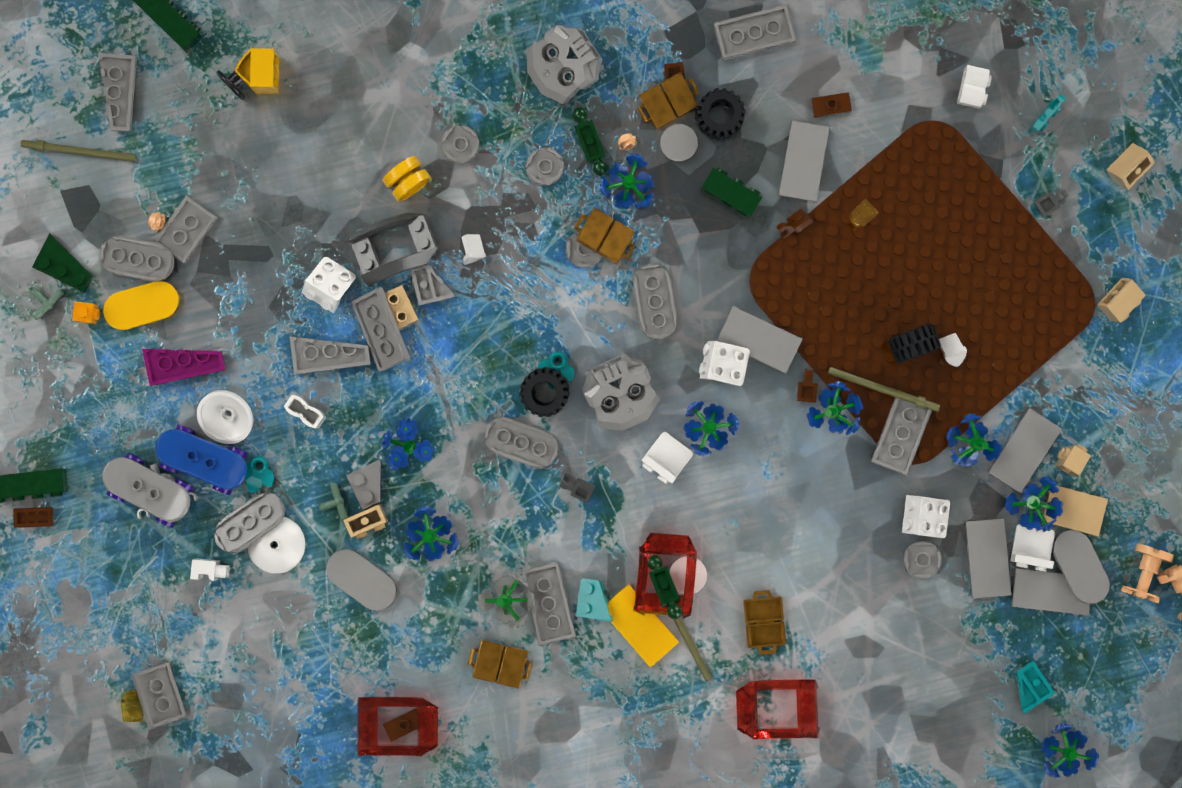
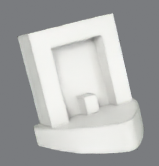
[461,234,486,265]
[939,333,967,367]

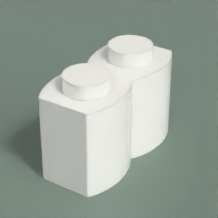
[957,65,992,109]
[284,395,326,429]

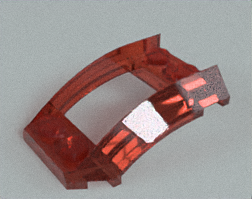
[633,533,697,619]
[736,679,820,740]
[356,697,438,756]

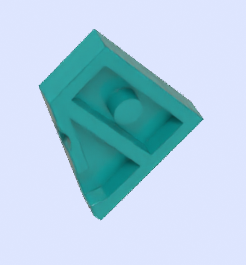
[1029,93,1066,134]
[576,578,613,622]
[1016,661,1055,714]

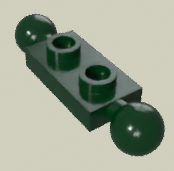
[572,107,607,176]
[647,555,682,619]

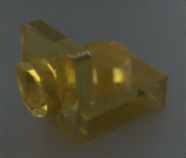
[848,199,879,229]
[121,690,143,722]

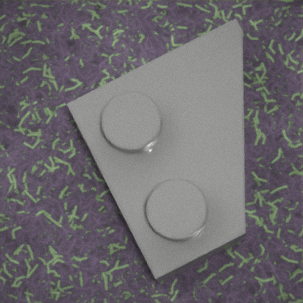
[410,264,455,306]
[346,459,381,510]

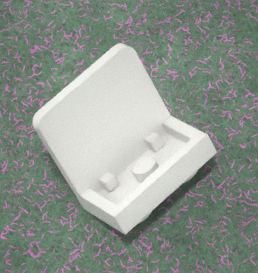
[301,257,356,313]
[699,341,750,386]
[641,432,693,484]
[902,495,950,538]
[1010,524,1055,572]

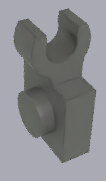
[1033,189,1069,218]
[560,473,595,503]

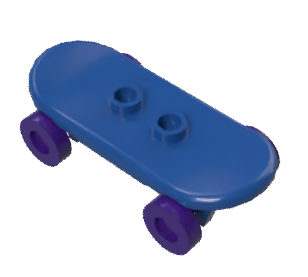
[155,424,248,495]

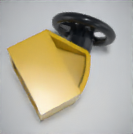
[216,48,279,100]

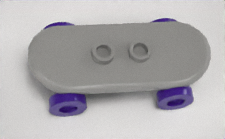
[102,452,194,528]

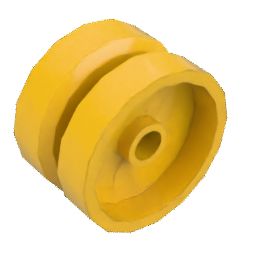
[382,156,432,202]

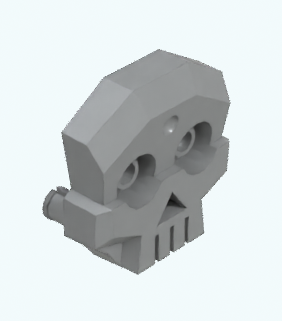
[526,25,604,104]
[582,354,661,431]

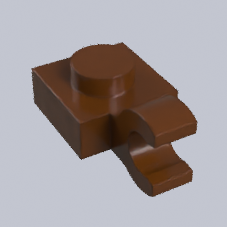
[776,209,813,239]
[796,369,818,403]

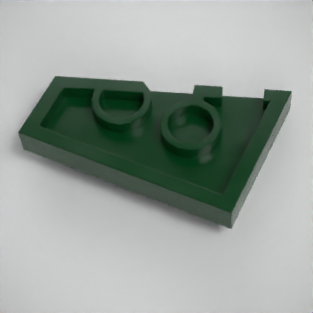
[32,233,93,293]

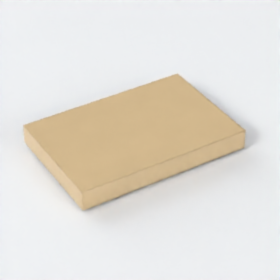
[1041,486,1108,536]

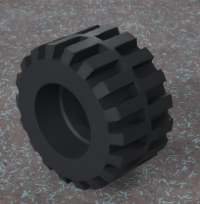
[696,88,745,139]
[887,323,941,363]
[520,367,570,417]

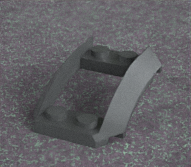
[348,213,438,287]

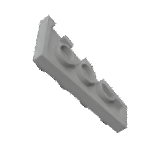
[289,336,371,375]

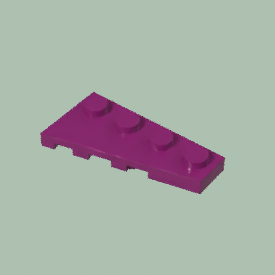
[142,349,226,386]

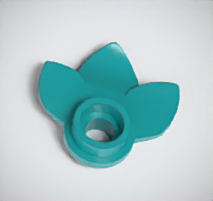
[537,351,574,389]
[245,456,274,493]

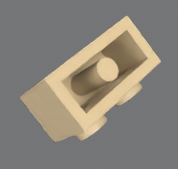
[1107,143,1155,190]
[1097,278,1145,323]
[385,285,420,331]
[1055,444,1091,476]
[343,504,388,540]

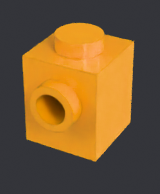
[72,301,100,325]

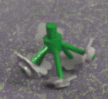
[478,573,535,628]

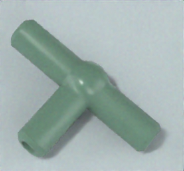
[32,289,64,320]
[320,482,348,520]

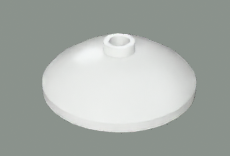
[197,390,253,444]
[248,517,306,573]

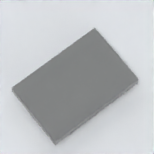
[153,195,218,264]
[131,661,187,730]

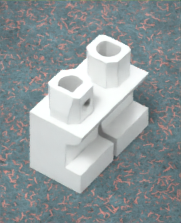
[190,558,230,581]

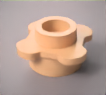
[618,133,637,151]
[148,212,166,232]

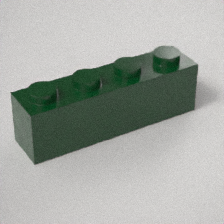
[133,0,202,53]
[0,468,68,503]

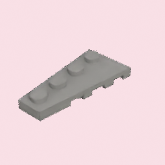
[98,53,137,132]

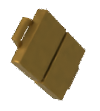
[637,72,699,128]
[574,208,635,264]
[743,590,786,655]
[467,640,532,689]

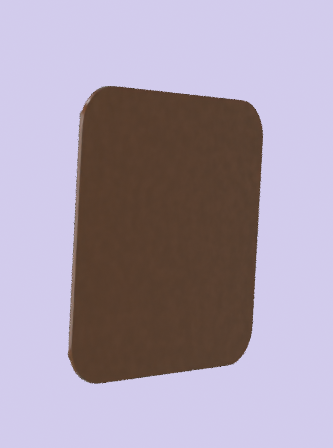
[749,121,1095,465]

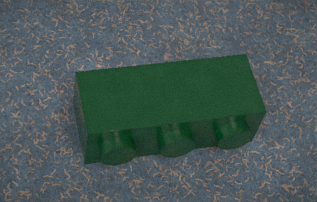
[701,168,762,219]

